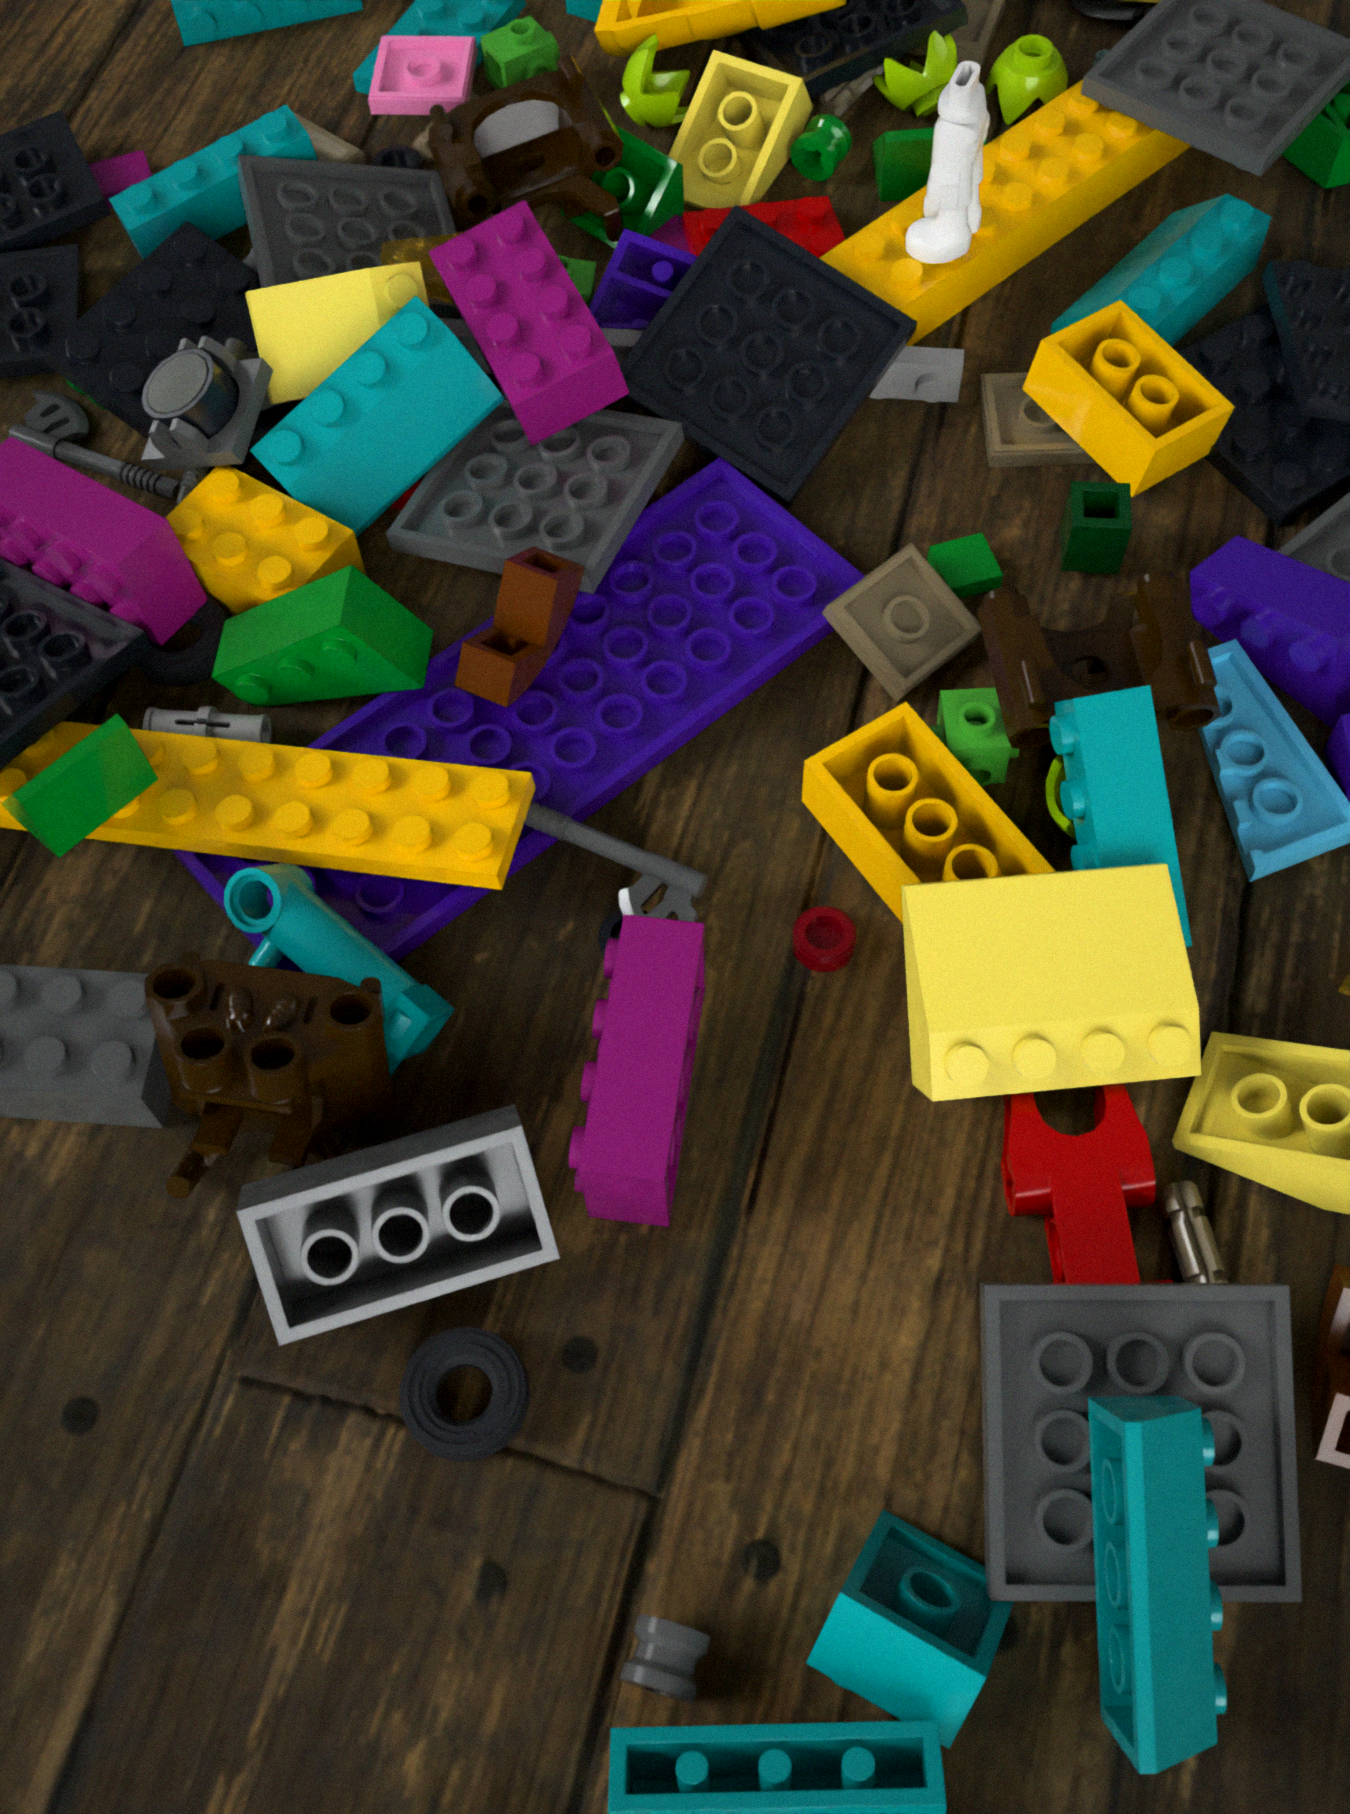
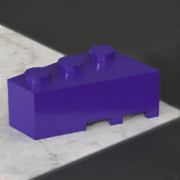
[589,228,698,330]
[1190,535,1350,729]

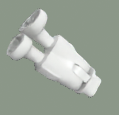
[905,61,990,264]

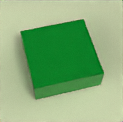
[927,532,1003,599]

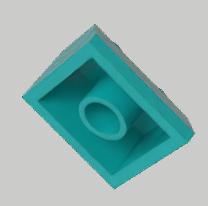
[806,1509,1014,1749]

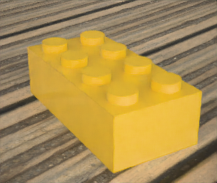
[802,702,1056,924]

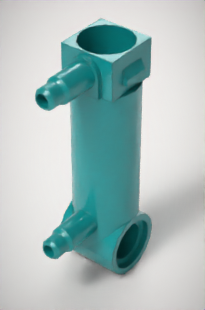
[224,863,455,1077]

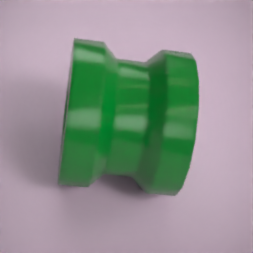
[790,114,852,181]

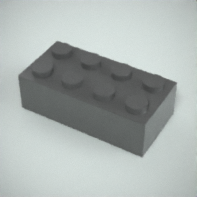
[0,964,172,1128]
[236,1104,560,1346]

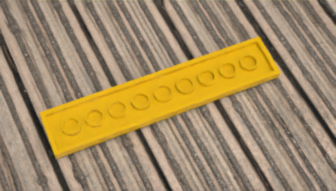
[0,721,536,890]

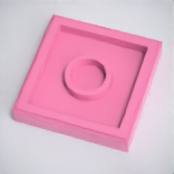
[368,35,478,115]

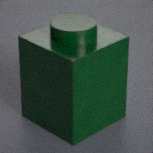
[1060,481,1132,574]

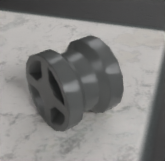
[620,1614,711,1704]

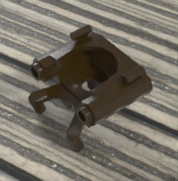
[428,55,624,242]
[977,570,1221,770]
[145,951,396,1199]

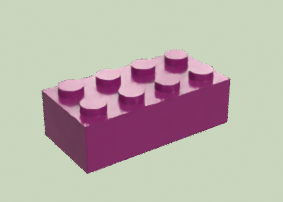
[428,200,630,446]
[0,436,208,646]
[569,914,706,1227]

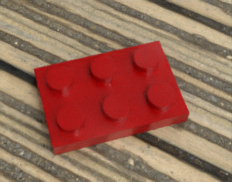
[681,196,846,258]

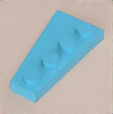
[1197,639,1350,882]

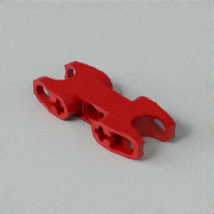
[1000,1083,1174,1283]

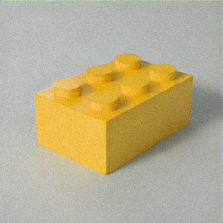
[1022,300,1235,497]
[165,465,366,616]

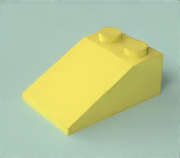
[668,50,813,210]
[245,261,430,405]
[1172,1031,1350,1215]

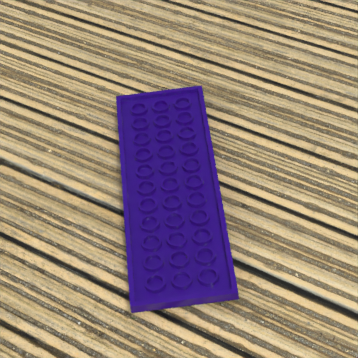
[171,457,865,973]

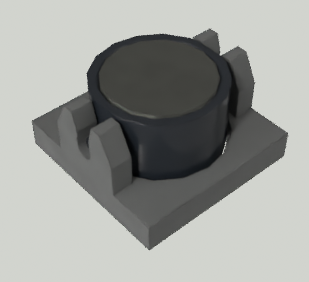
[141,336,273,471]

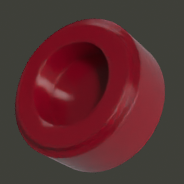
[792,906,857,973]

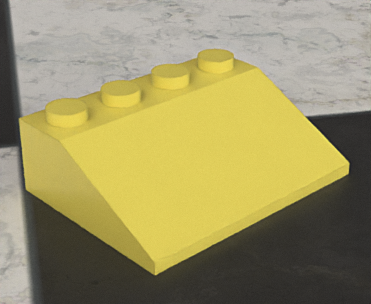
[901,863,1201,1102]

